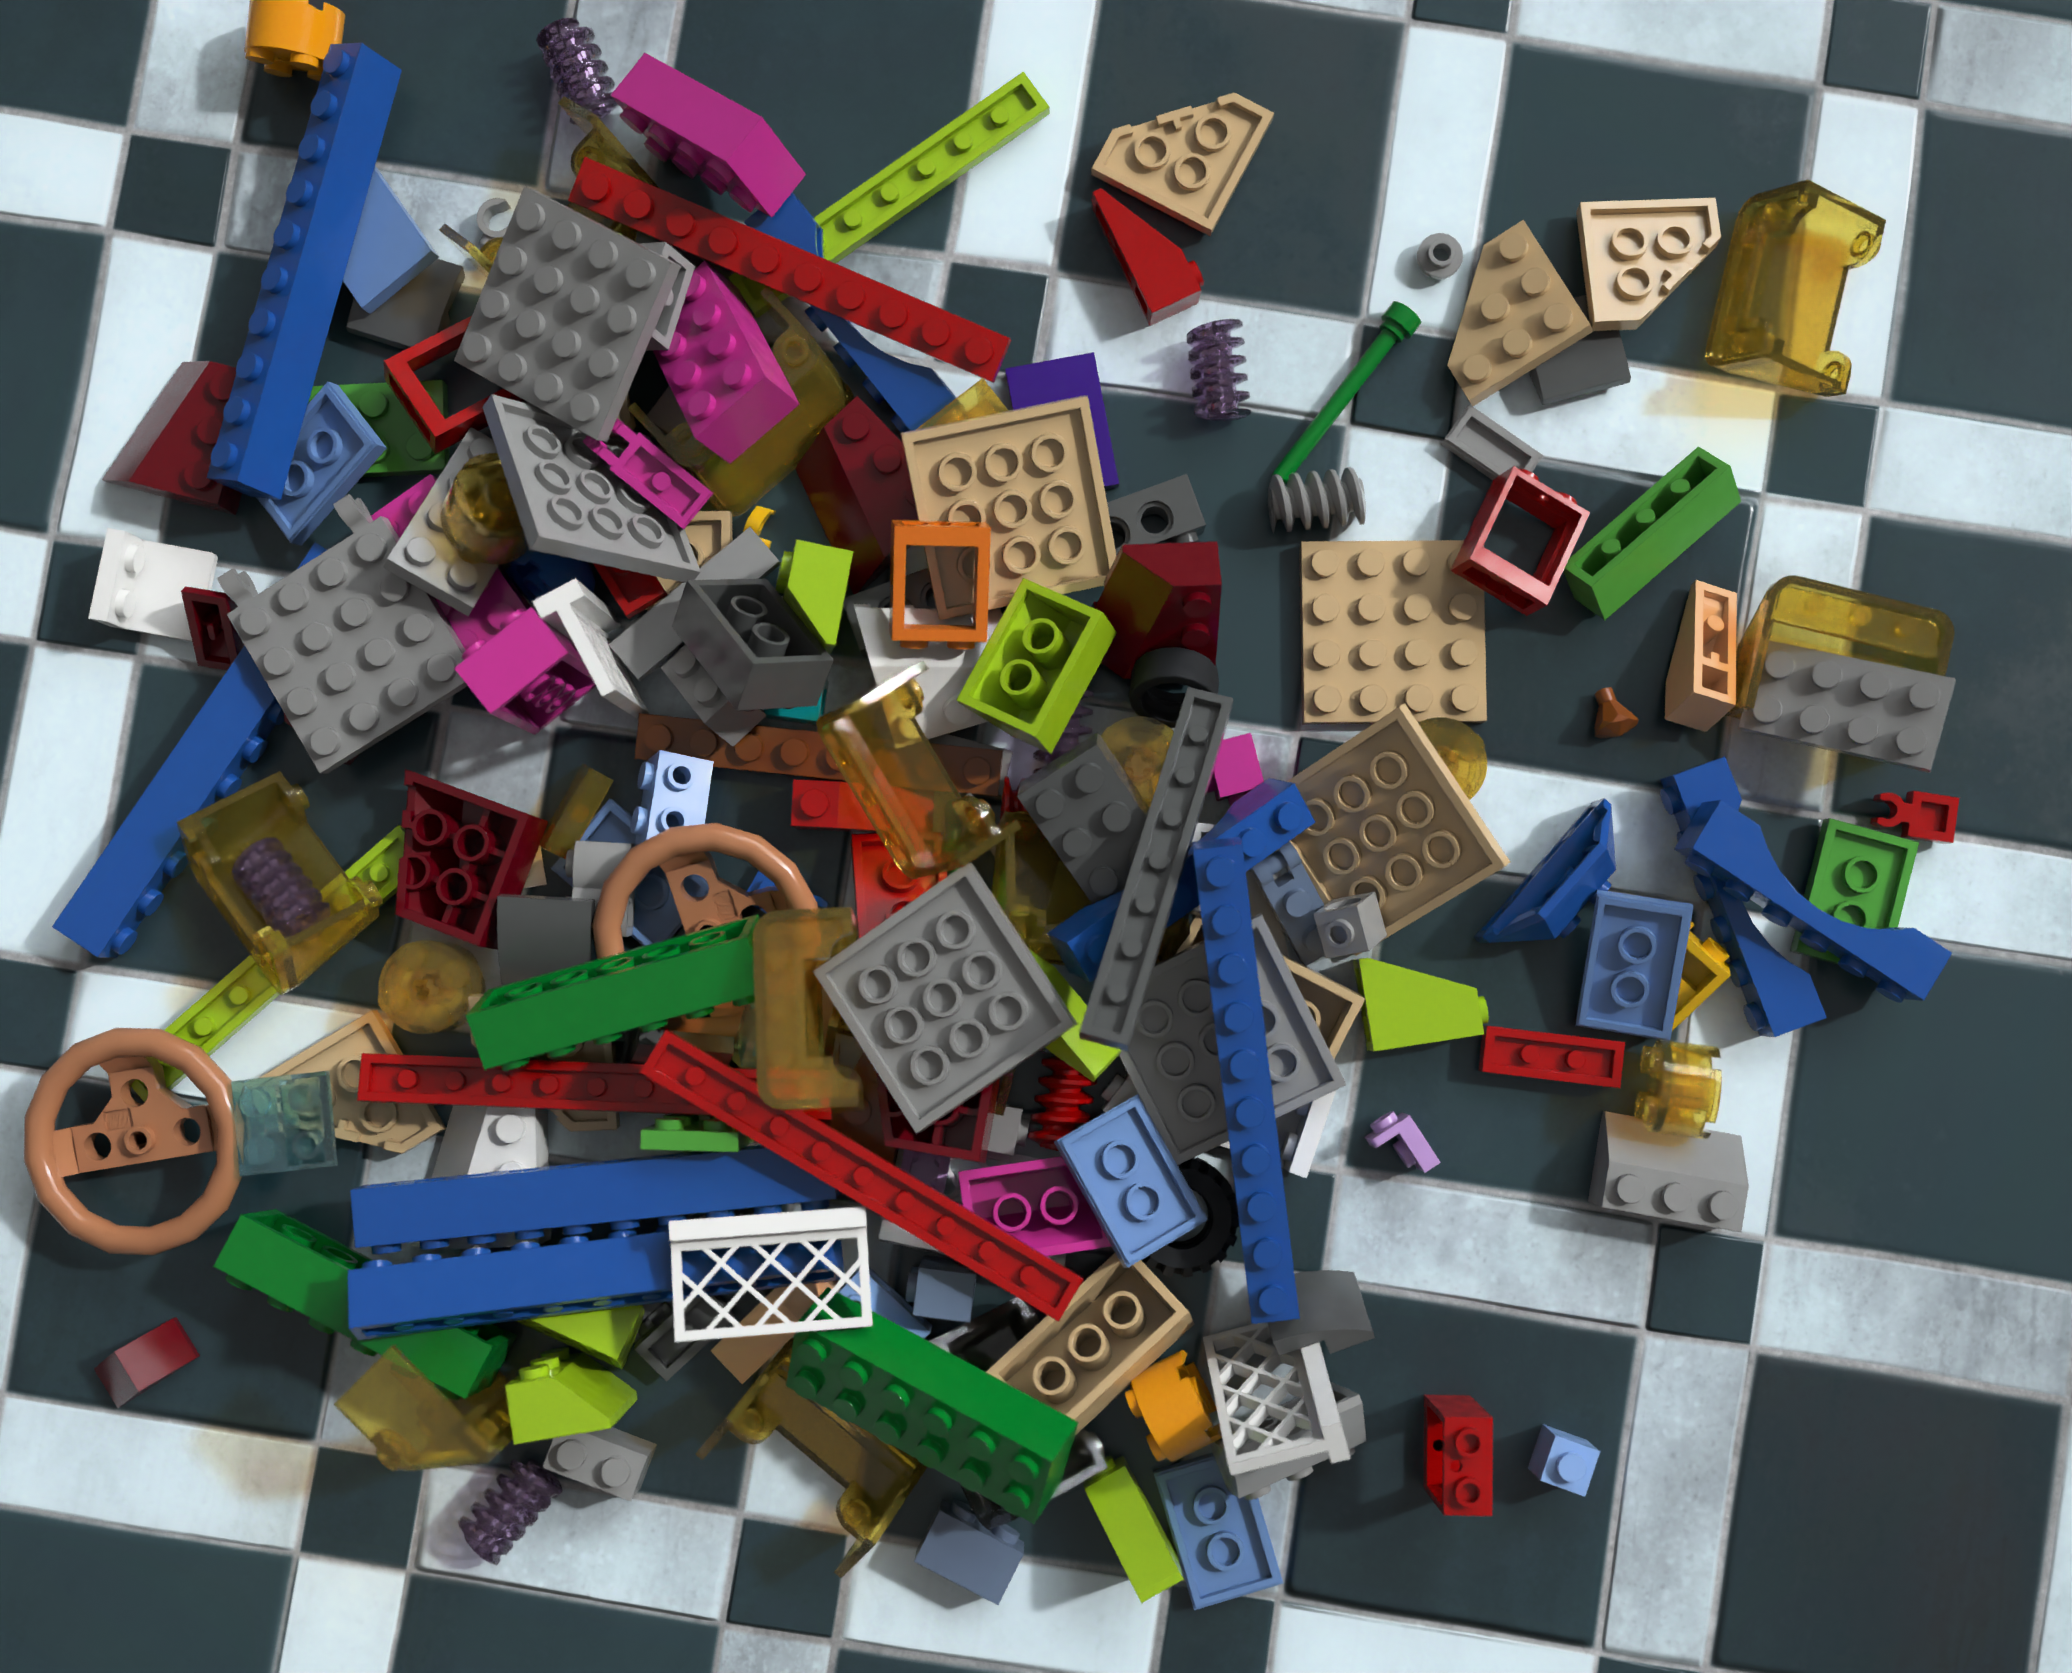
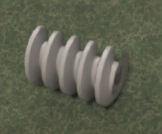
[1268,467,1366,533]

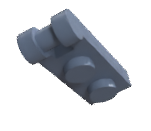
[1250,841,1325,966]

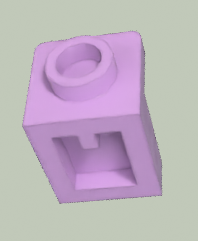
[1365,1111,1441,1173]

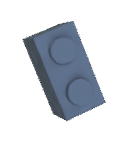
[906,1255,977,1323]
[914,1500,1024,1605]

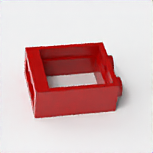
[384,316,527,454]
[1450,466,1590,616]
[1423,1394,1493,1516]

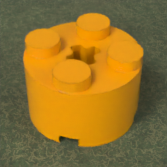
[244,0,345,81]
[1125,1350,1222,1462]

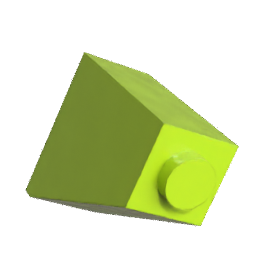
[1352,958,1489,1052]
[1083,1456,1184,1603]

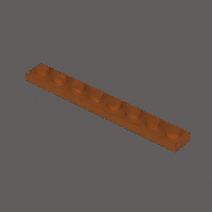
[634,713,1003,796]

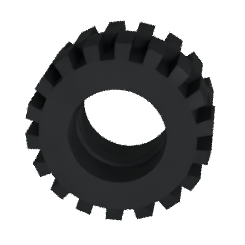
[1142,1157,1240,1277]

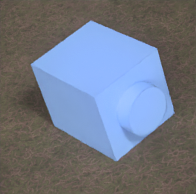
[1528,1424,1600,1497]

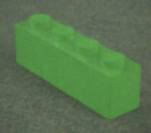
[1563,446,1741,620]

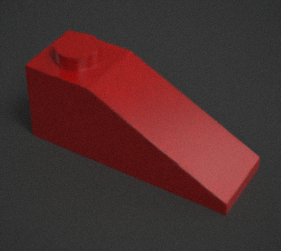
[1092,188,1204,326]
[791,779,935,833]

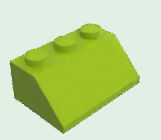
[775,539,853,655]
[956,578,1117,754]
[515,1305,645,1370]
[505,1347,638,1444]

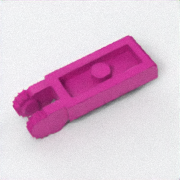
[582,418,713,529]

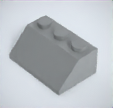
[1588,1111,1749,1232]
[1210,1382,1366,1500]

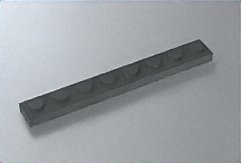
[1079,687,1234,1052]

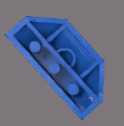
[1473,798,1616,943]

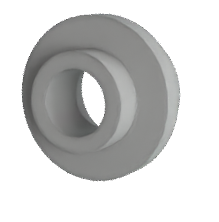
[1417,233,1463,279]

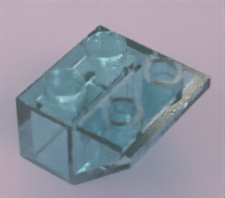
[231,1070,338,1176]

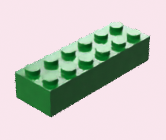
[466,914,775,1071]
[213,1209,517,1401]
[786,1287,1079,1524]

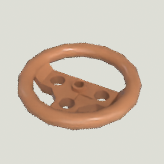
[592,823,822,1043]
[24,1027,248,1255]

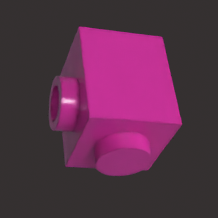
[1207,733,1264,806]

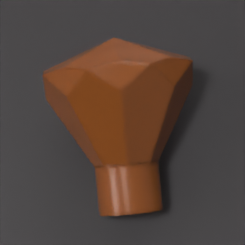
[1594,687,1639,739]

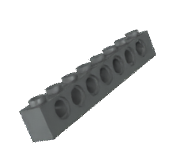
[843,474,1206,657]

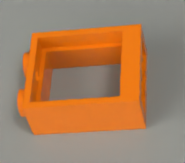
[889,520,991,650]

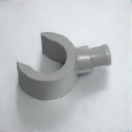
[475,198,511,263]

